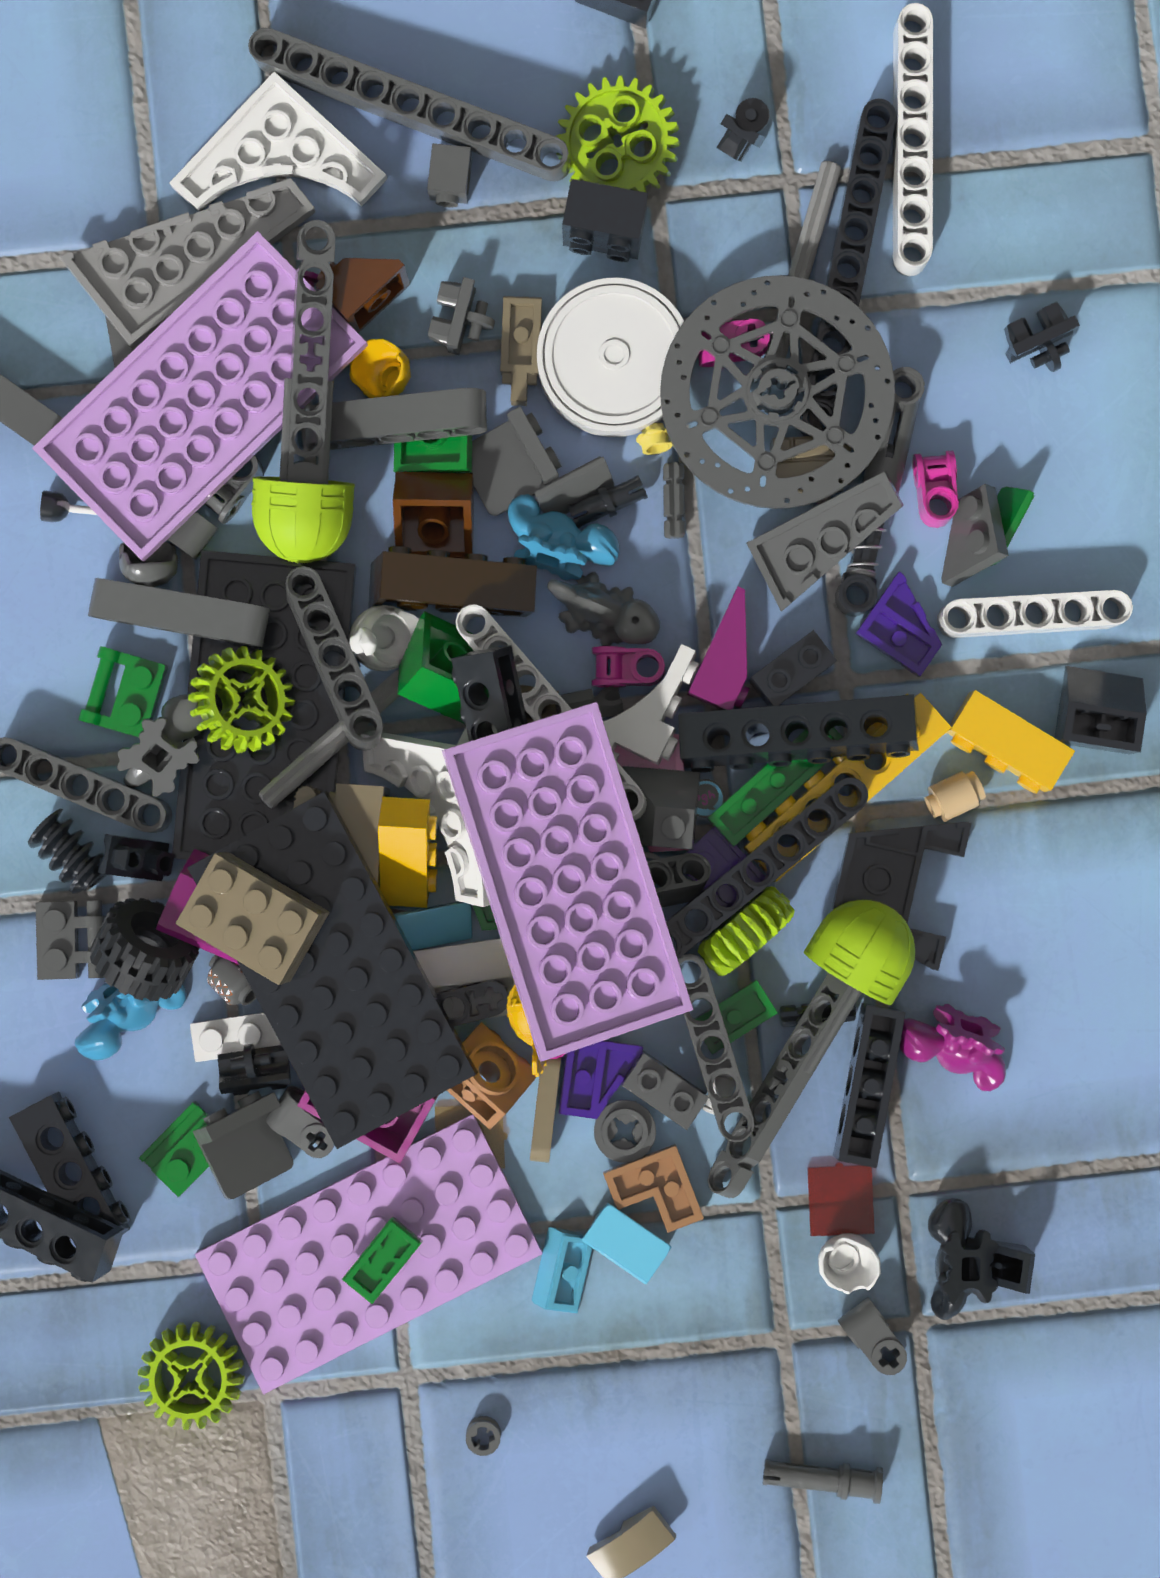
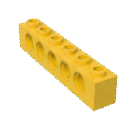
[743,692,952,882]

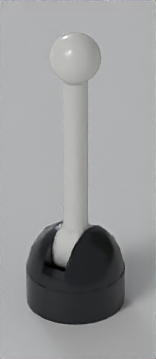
[40,490,97,522]

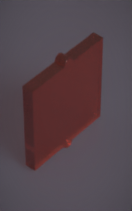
[807,1162,875,1236]

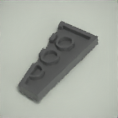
[746,471,904,612]

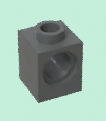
[427,143,472,208]

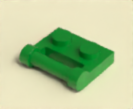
[78,646,168,737]

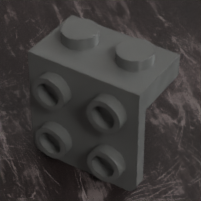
[466,406,562,516]
[193,1091,293,1200]

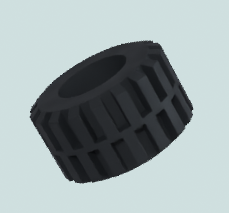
[90,898,200,1001]

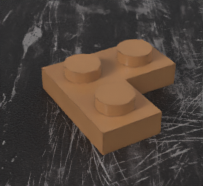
[603,1144,704,1233]

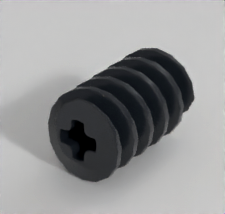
[28,809,107,894]

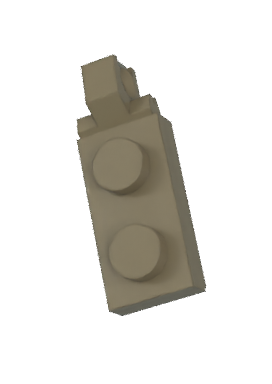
[500,296,542,406]

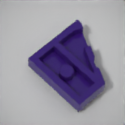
[855,571,943,677]
[558,1040,643,1119]

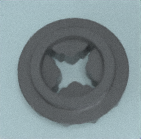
[594,1100,656,1163]

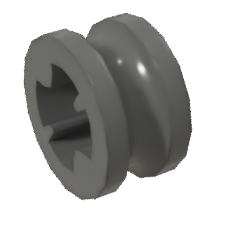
[466,1416,501,1456]

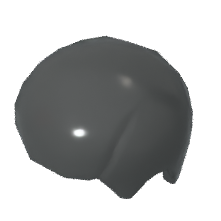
[119,542,178,587]

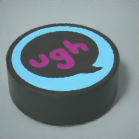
[697,779,725,818]

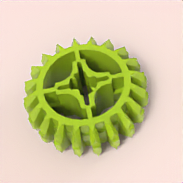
[187,646,295,753]
[697,886,795,976]
[138,1321,245,1430]

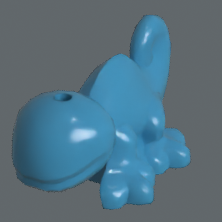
[508,494,619,580]
[74,984,187,1060]

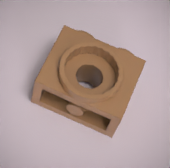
[447,1022,537,1129]

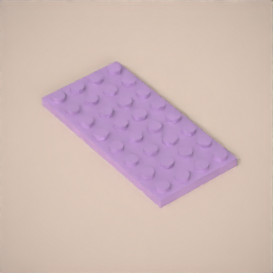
[32,231,368,562]
[442,702,693,1061]
[195,1114,543,1395]

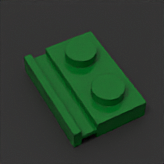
[139,1101,209,1198]

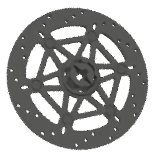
[660,275,895,509]

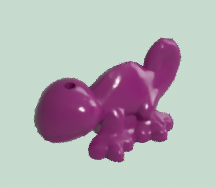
[899,1004,1006,1091]

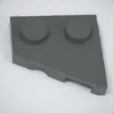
[941,484,1009,587]

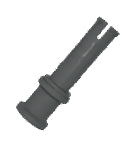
[763,1459,883,1504]

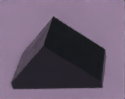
[967,1237,1035,1294]

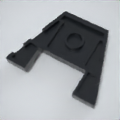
[831,822,972,971]

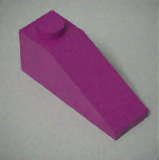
[687,586,750,710]

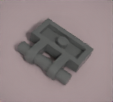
[35,900,106,980]

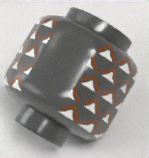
[207,955,256,1005]

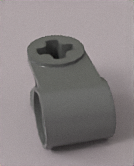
[205,455,263,524]
[266,1086,335,1158]
[837,1297,907,1375]

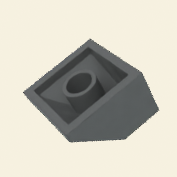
[623,766,700,850]

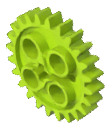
[555,76,681,193]

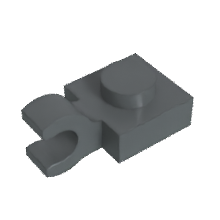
[555,686,624,717]

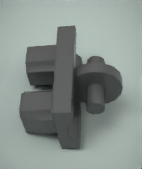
[428,277,495,355]

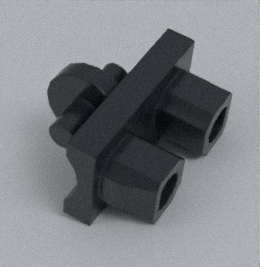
[716,98,770,162]
[1004,302,1080,372]
[98,834,174,881]
[217,1043,291,1096]

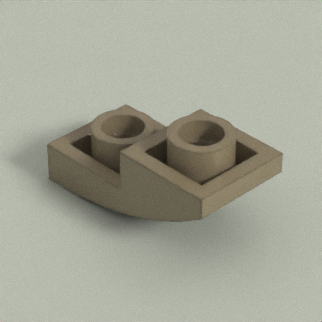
[586,1506,677,1578]

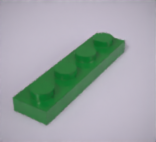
[707,727,843,847]

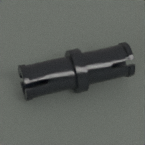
[568,475,648,528]

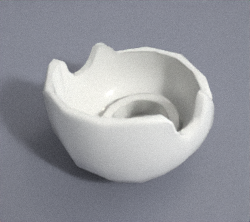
[818,1233,881,1294]

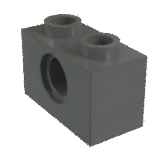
[621,1050,709,1130]

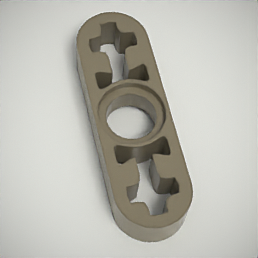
[530,1057,561,1163]

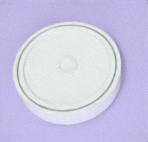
[537,278,686,437]

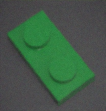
[694,980,778,1055]

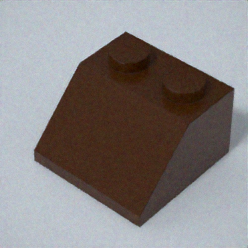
[315,258,410,333]
[393,472,474,559]

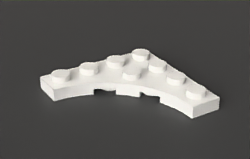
[169,72,387,212]
[361,731,490,907]

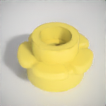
[636,423,673,455]

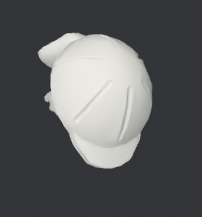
[348,605,419,671]

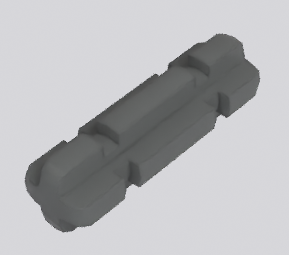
[663,462,685,539]

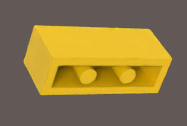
[946,690,1075,794]
[378,797,438,908]

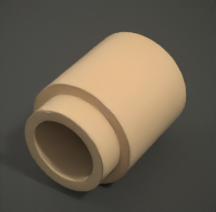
[924,771,986,822]

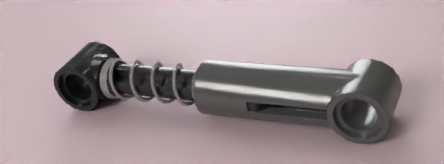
[835,367,925,617]

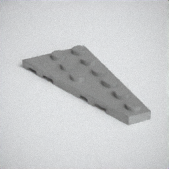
[59,178,315,349]

